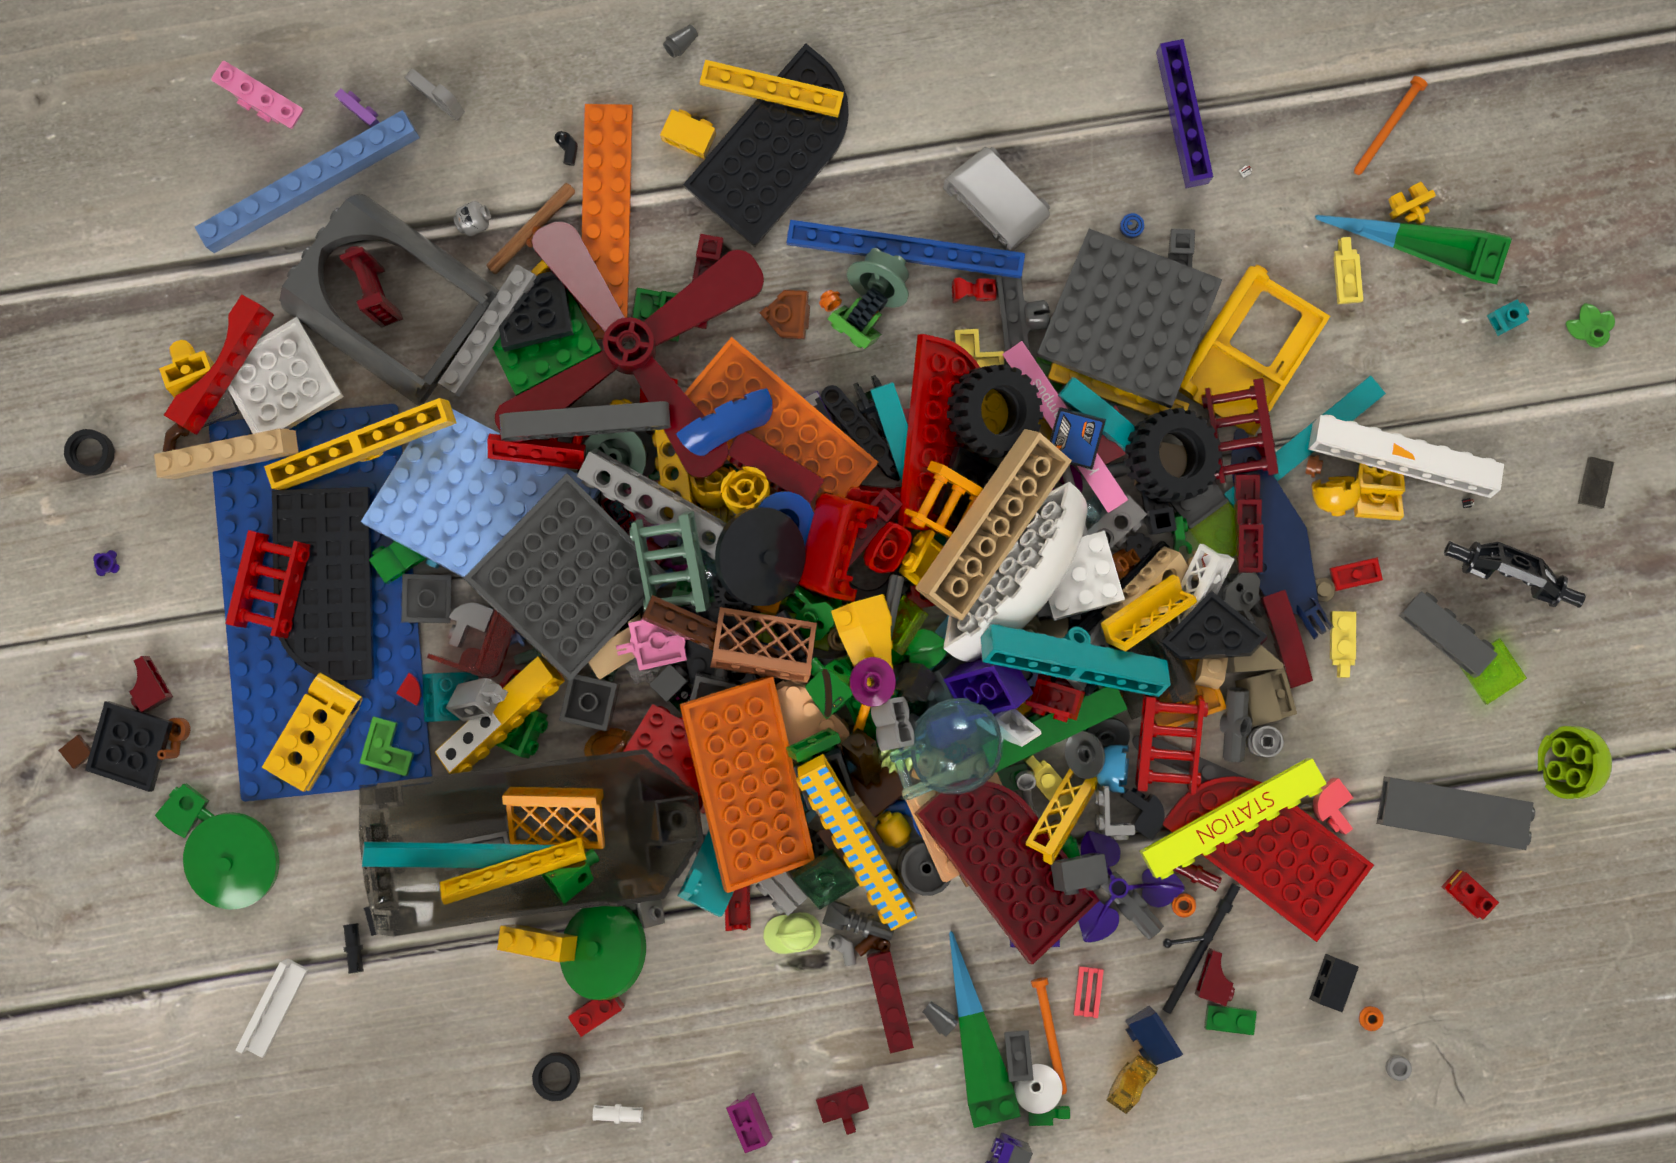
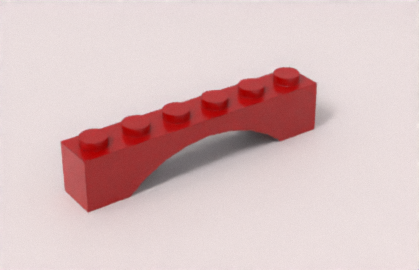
[164,294,274,435]

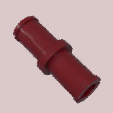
[1173,864,1222,892]

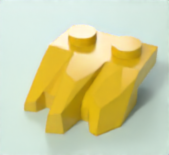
[1354,463,1405,520]

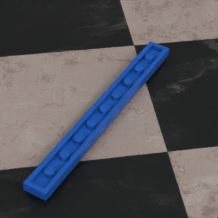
[786,220,1025,279]

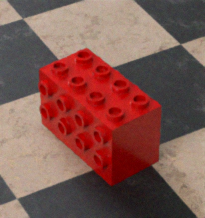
[620,704,705,814]

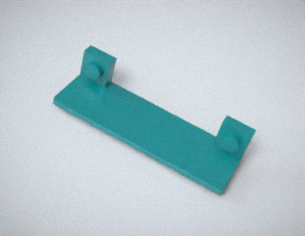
[677,830,734,917]

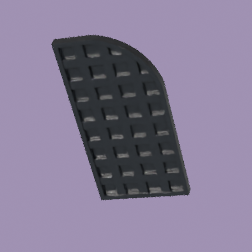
[272,487,374,680]

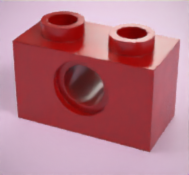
[568,996,625,1037]

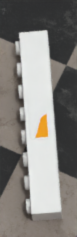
[1308,415,1504,498]

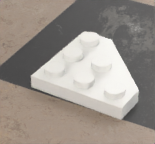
[1048,531,1125,621]

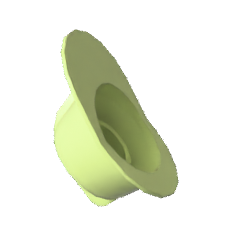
[763,912,821,954]

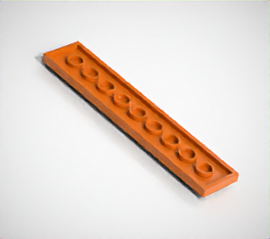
[580,104,633,340]

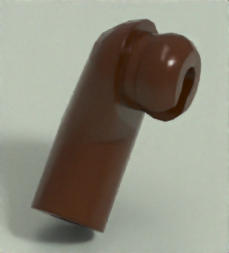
[162,423,190,452]

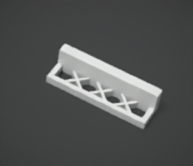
[1159,544,1235,635]
[236,958,309,1058]

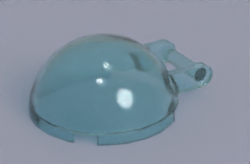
[889,698,1004,800]

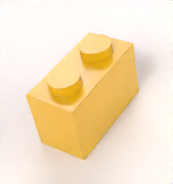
[660,109,716,160]

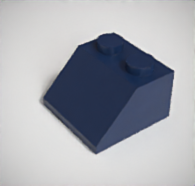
[1125,1006,1183,1066]

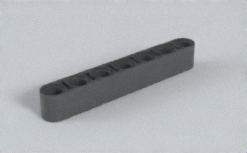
[499,401,671,441]

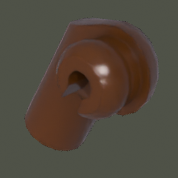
[854,934,891,957]

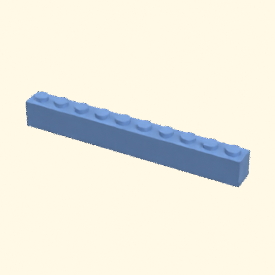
[195,110,420,254]

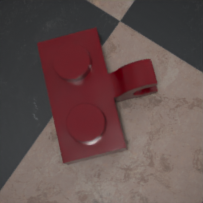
[816,1084,869,1135]

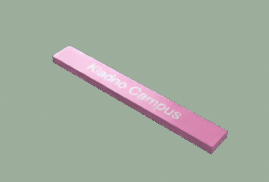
[1002,341,1128,513]

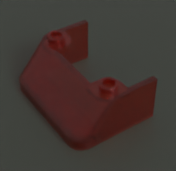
[427,610,515,679]

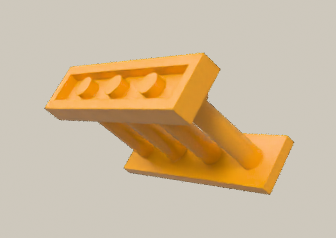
[904,461,983,538]

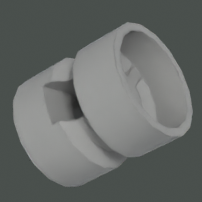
[1246,726,1284,758]

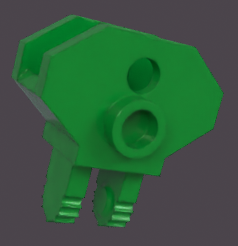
[786,586,842,641]

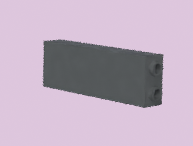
[1376,776,1535,850]

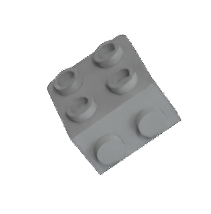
[1094,785,1135,840]

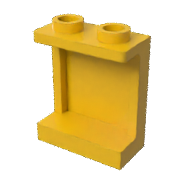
[899,530,944,586]

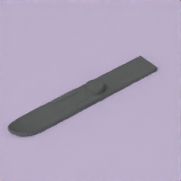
[1132,735,1246,782]

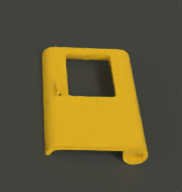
[1179,265,1331,436]

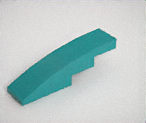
[1058,377,1136,451]

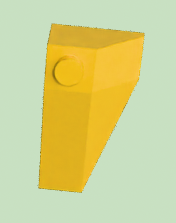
[831,594,894,695]

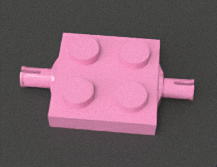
[616,620,688,671]

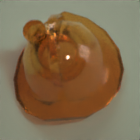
[584,728,632,772]

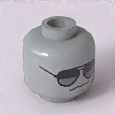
[454,201,491,236]

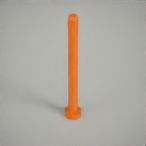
[1354,76,1428,175]
[1031,977,1067,1095]

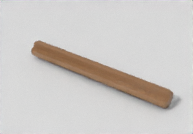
[486,183,575,274]

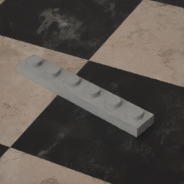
[438,264,537,397]

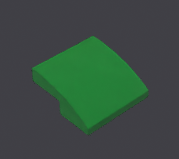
[631,287,679,342]

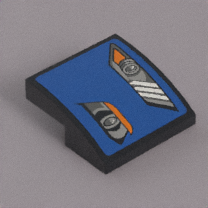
[1050,407,1106,469]

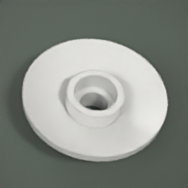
[1014,1064,1063,1114]

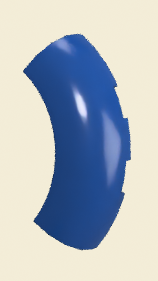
[676,388,773,456]

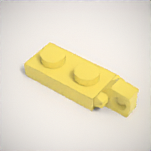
[1333,237,1363,304]
[1330,611,1356,678]
[1023,755,1076,813]

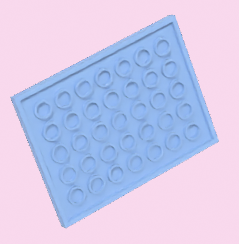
[361,409,600,577]

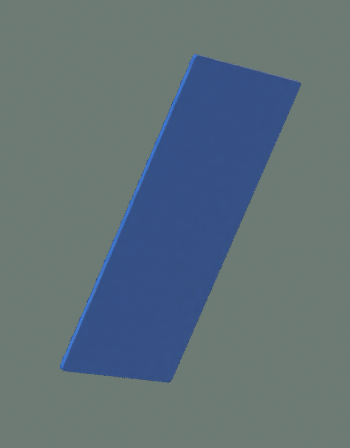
[209,404,433,802]

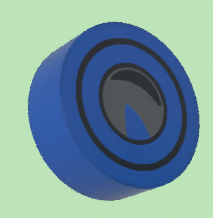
[1120,213,1144,239]

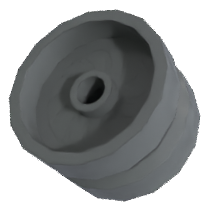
[897,840,951,896]

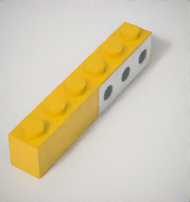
[435,656,564,776]

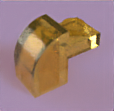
[1106,1054,1158,1114]

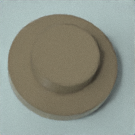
[1315,578,1335,602]

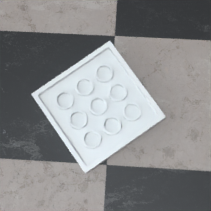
[228,317,344,434]

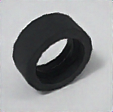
[64,429,115,475]
[532,1052,580,1101]

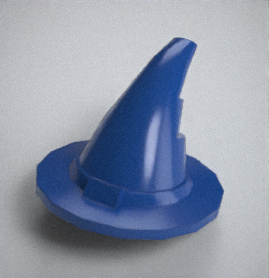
[734,491,814,546]

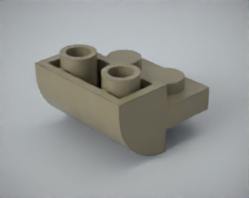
[1235,668,1297,727]

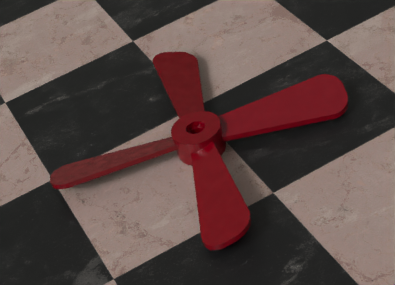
[495,222,764,478]

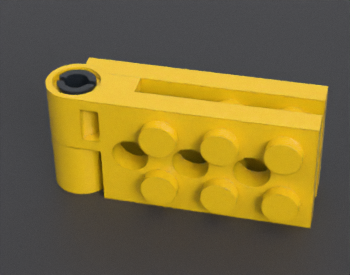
[262,673,363,792]

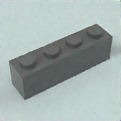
[1399,591,1498,678]

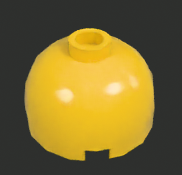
[690,466,734,508]
[721,466,770,514]
[1311,476,1361,516]

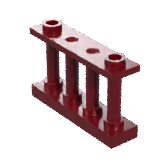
[339,246,403,328]
[1201,378,1279,484]

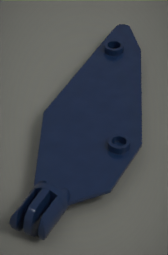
[1230,428,1334,639]

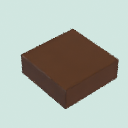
[58,735,91,769]

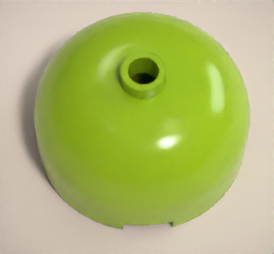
[1538,726,1612,799]

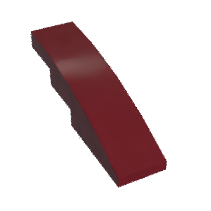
[1234,474,1263,573]
[1261,590,1313,689]

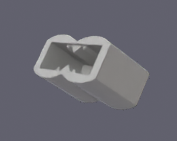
[871,696,914,751]

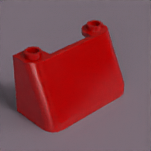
[799,493,879,602]

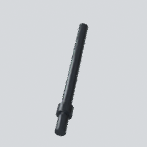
[1162,883,1241,1014]

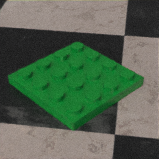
[492,289,602,396]

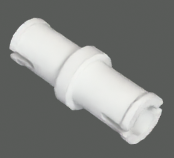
[593,1104,643,1124]

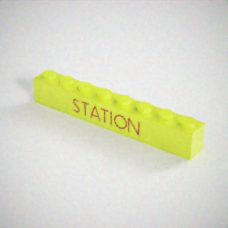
[1139,758,1327,879]

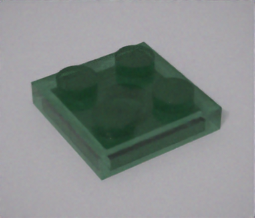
[792,848,859,910]

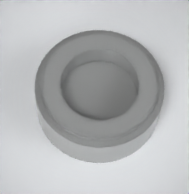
[1385,1055,1412,1081]

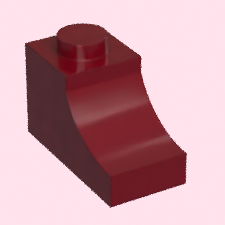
[129,656,173,712]
[1194,948,1235,1006]

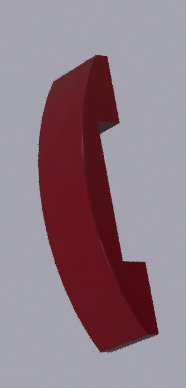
[692,234,724,329]
[848,488,902,568]

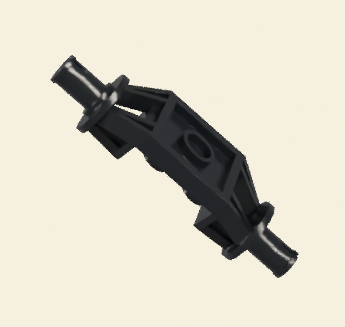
[1444,541,1586,608]

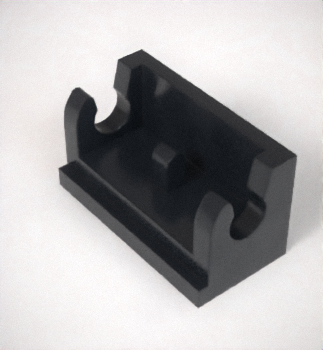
[1309,954,1359,1013]

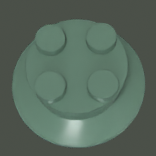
[847,248,909,308]
[584,432,646,490]

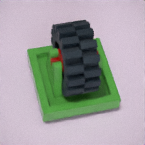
[828,287,888,349]

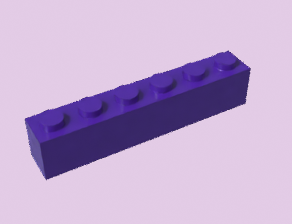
[1156,39,1214,189]

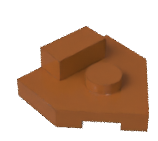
[759,290,810,339]

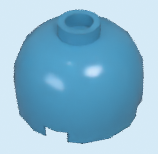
[1097,745,1129,793]

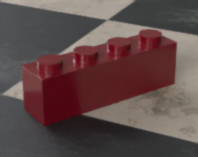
[728,431,825,503]
[866,949,914,1054]

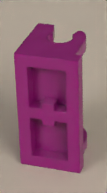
[726,1093,773,1153]

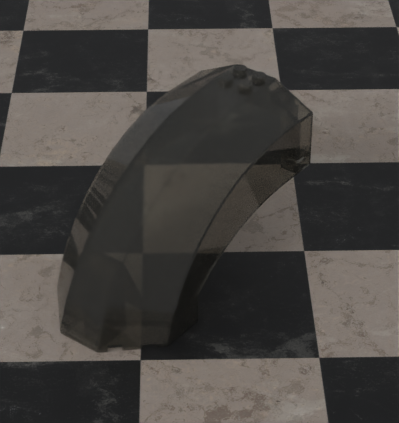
[359,749,704,936]

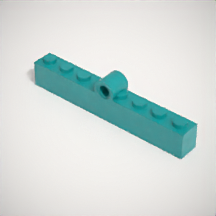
[980,624,1171,697]

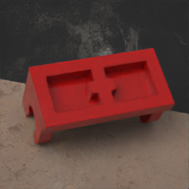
[725,885,751,931]

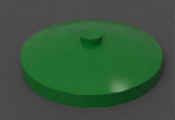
[183,812,280,909]
[560,901,646,1000]

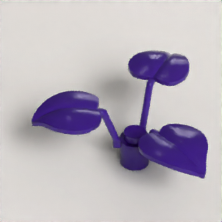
[1078,831,1185,942]

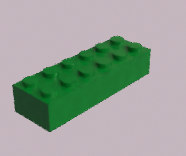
[980,685,1127,772]

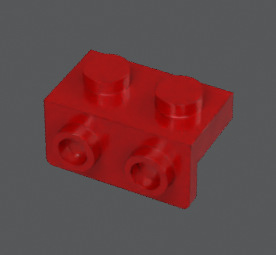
[1025,678,1085,723]

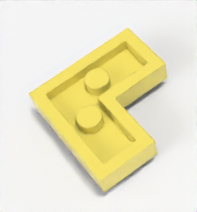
[954,329,1004,368]

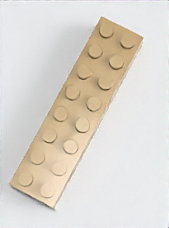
[915,429,1072,621]

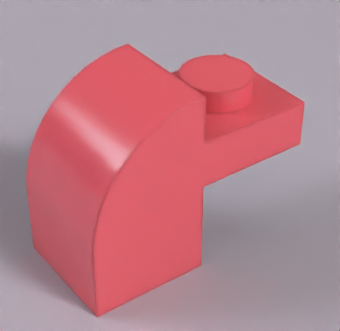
[1312,778,1354,835]

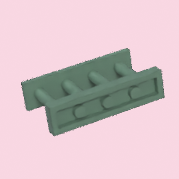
[630,511,711,612]

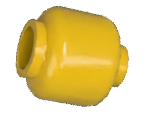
[876,811,911,848]

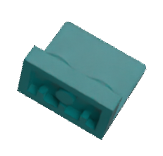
[422,672,479,722]

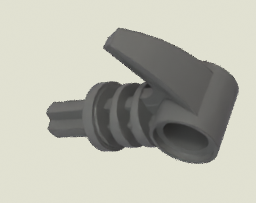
[822,900,894,940]

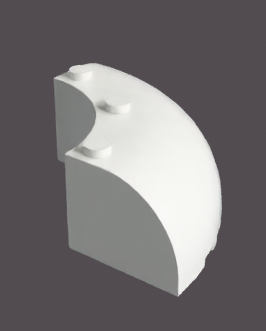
[943,482,1087,662]

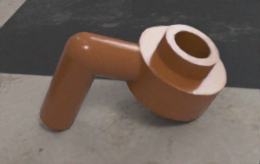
[157,718,191,760]

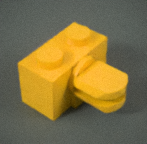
[159,340,214,398]

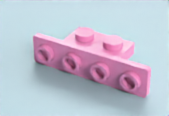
[211,61,304,129]

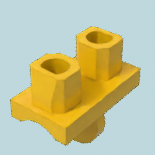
[1388,182,1436,224]

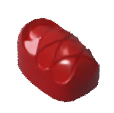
[864,521,912,573]

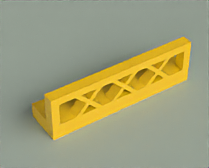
[1101,574,1197,652]
[1026,768,1097,865]

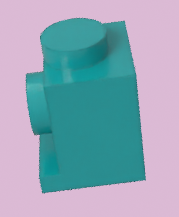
[1487,299,1529,336]

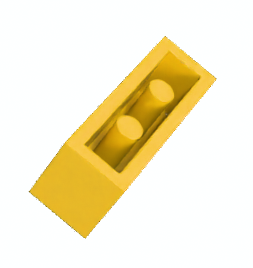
[497,924,578,962]

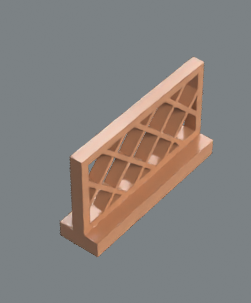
[710,607,817,683]

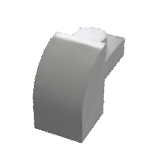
[448,603,497,648]

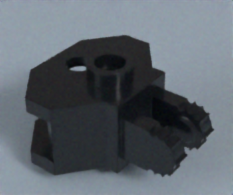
[853,375,884,431]

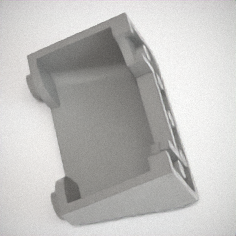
[943,147,1050,251]

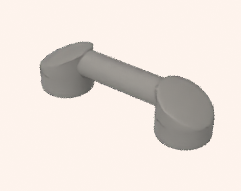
[1015,770,1040,819]

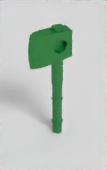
[155,783,215,838]

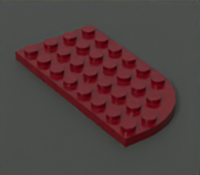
[914,781,1100,965]

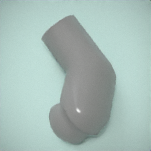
[828,934,856,966]

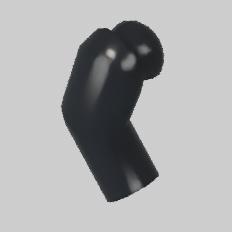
[554,131,578,166]

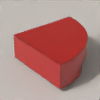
[396,673,421,706]

